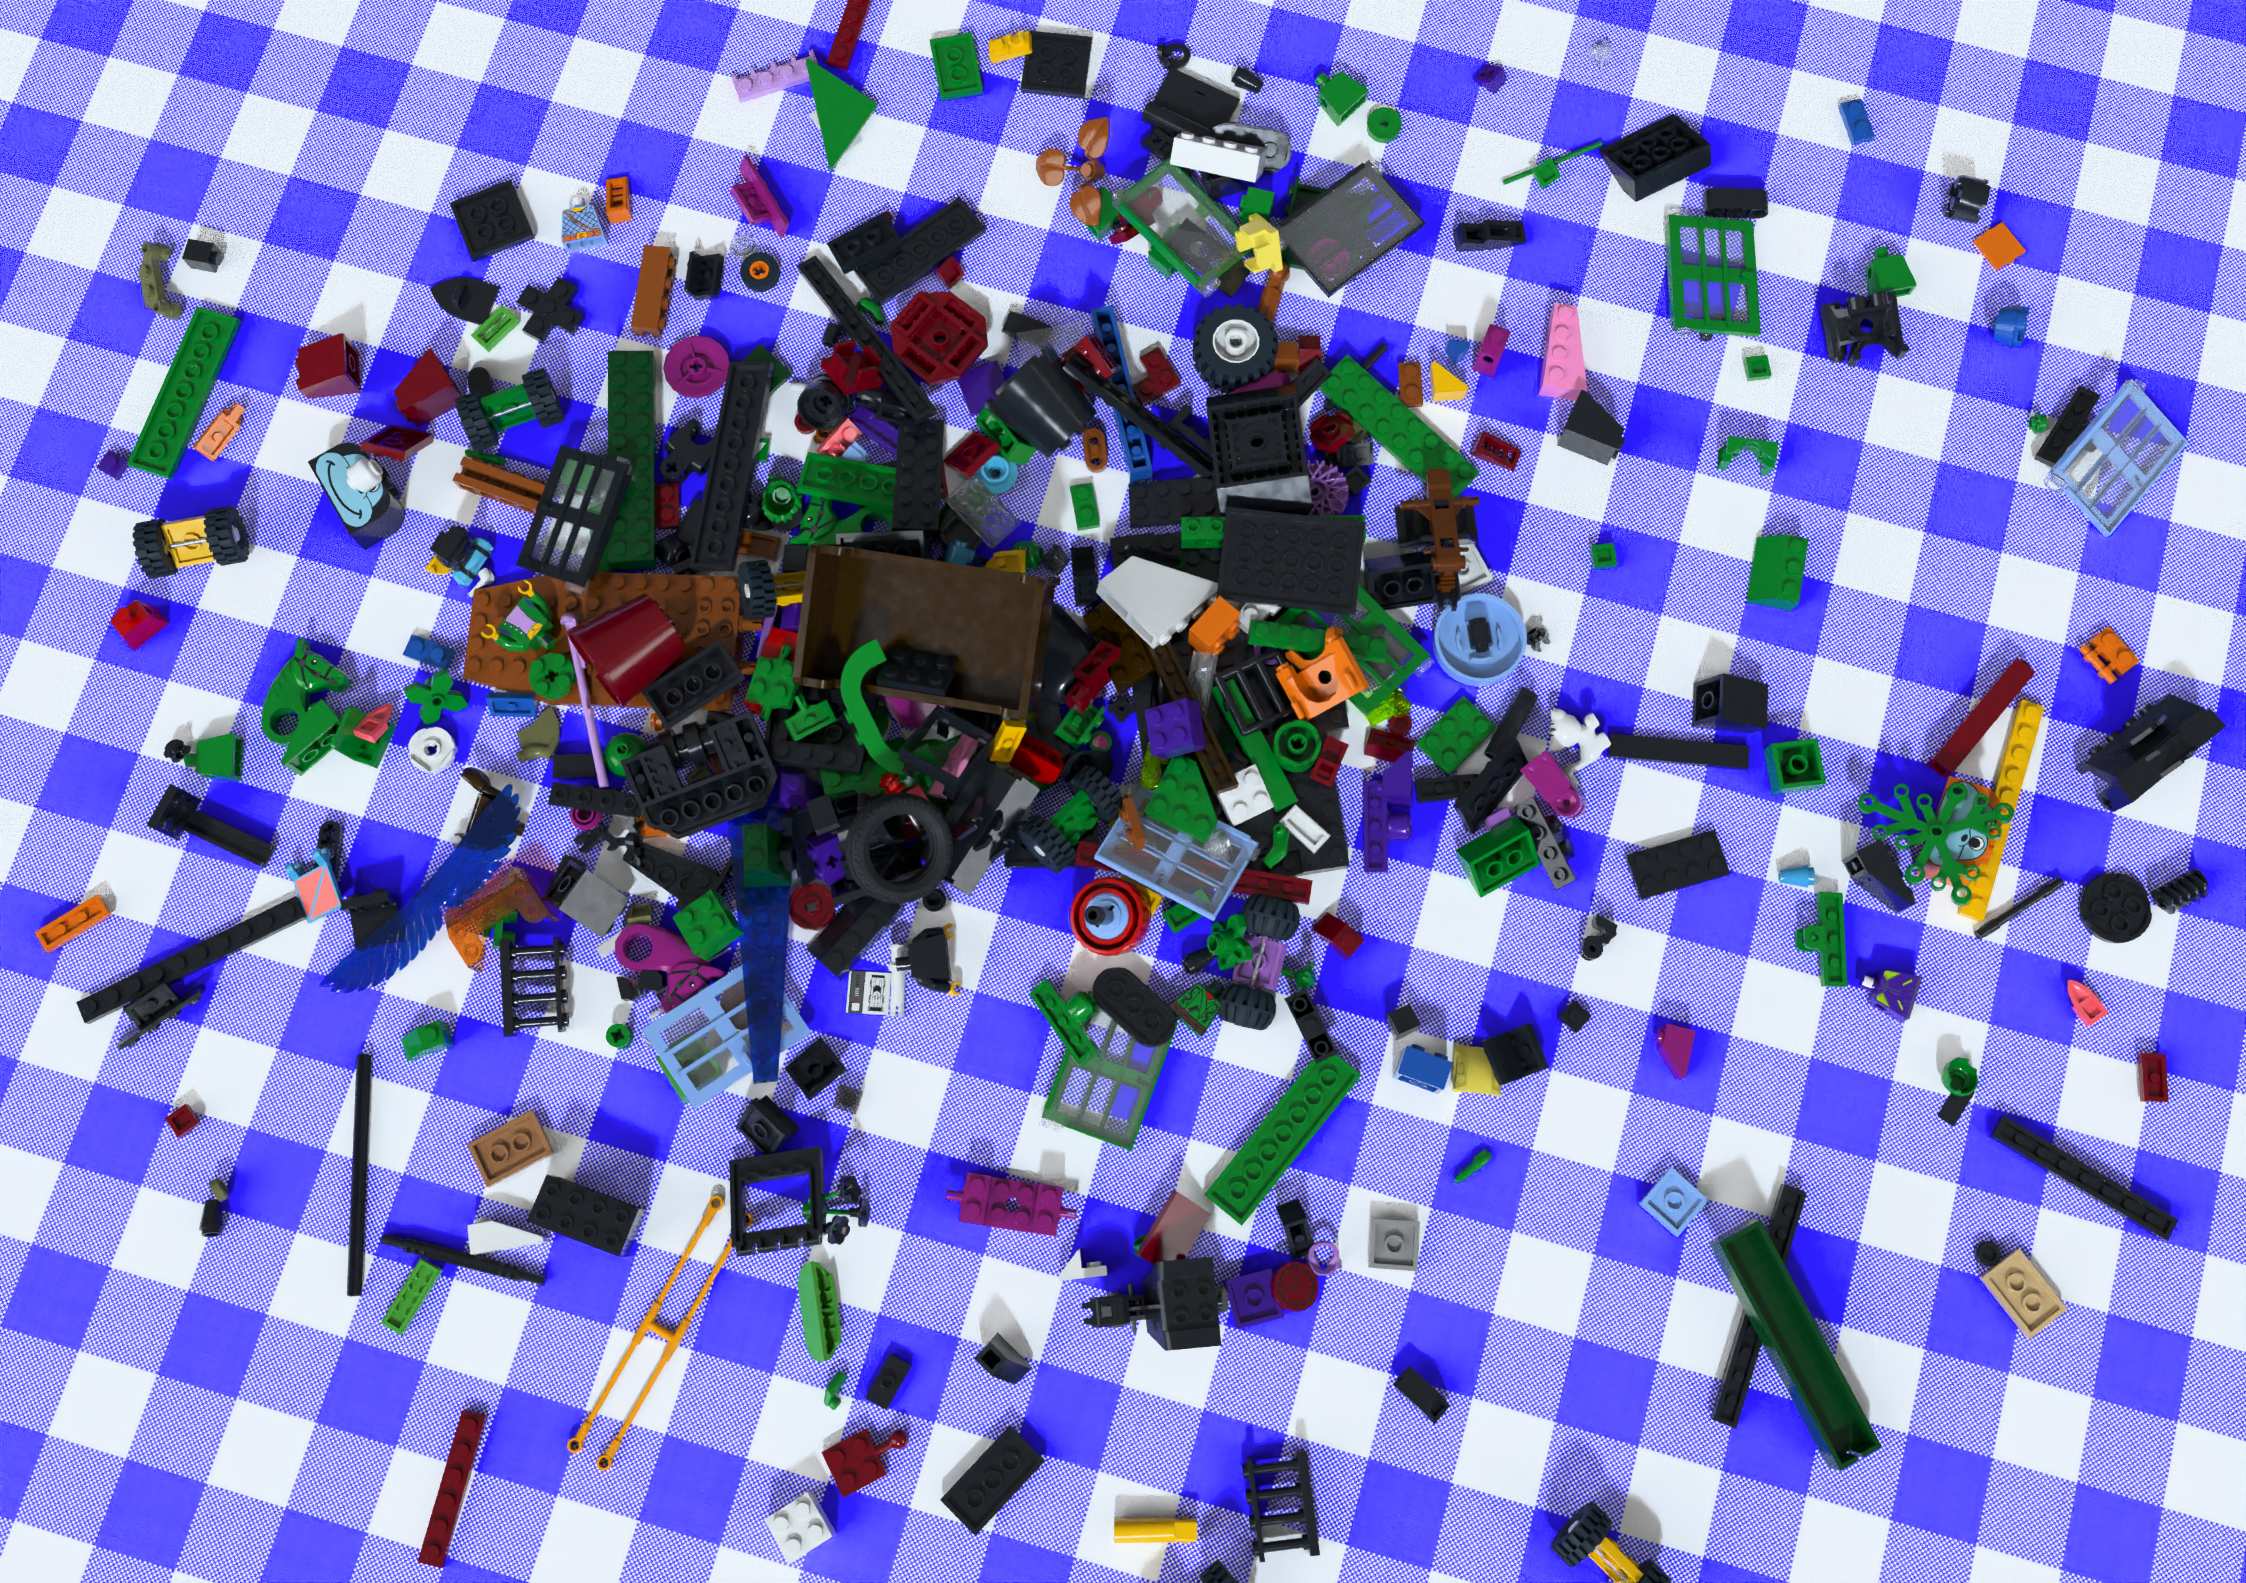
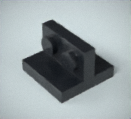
[735,1095,800,1155]

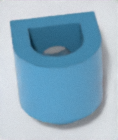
[944,540,975,565]

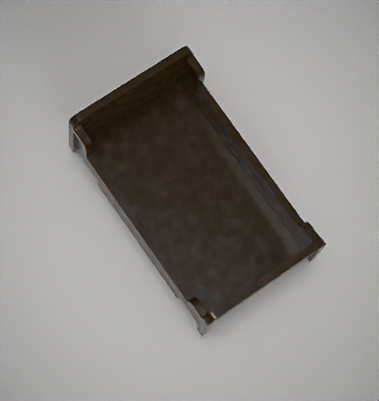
[792,543,1061,721]

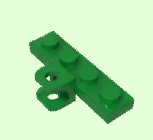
[1795,892,1847,988]

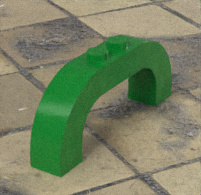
[840,637,939,775]

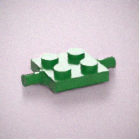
[745,645,799,722]

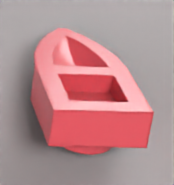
[353,703,393,743]
[2067,980,2108,1027]

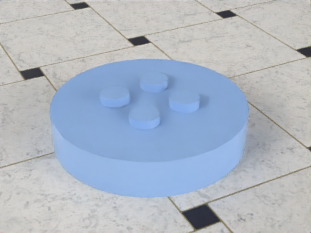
[1432,593,1527,686]

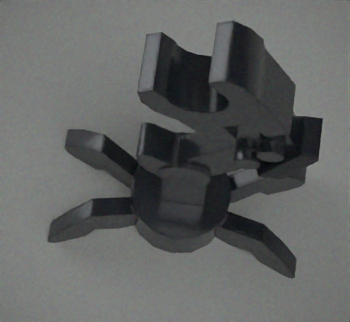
[573,816,645,866]

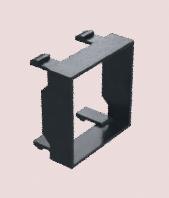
[899,705,995,800]

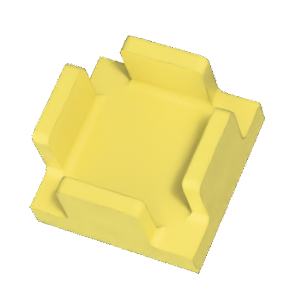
[1235,213,1283,274]

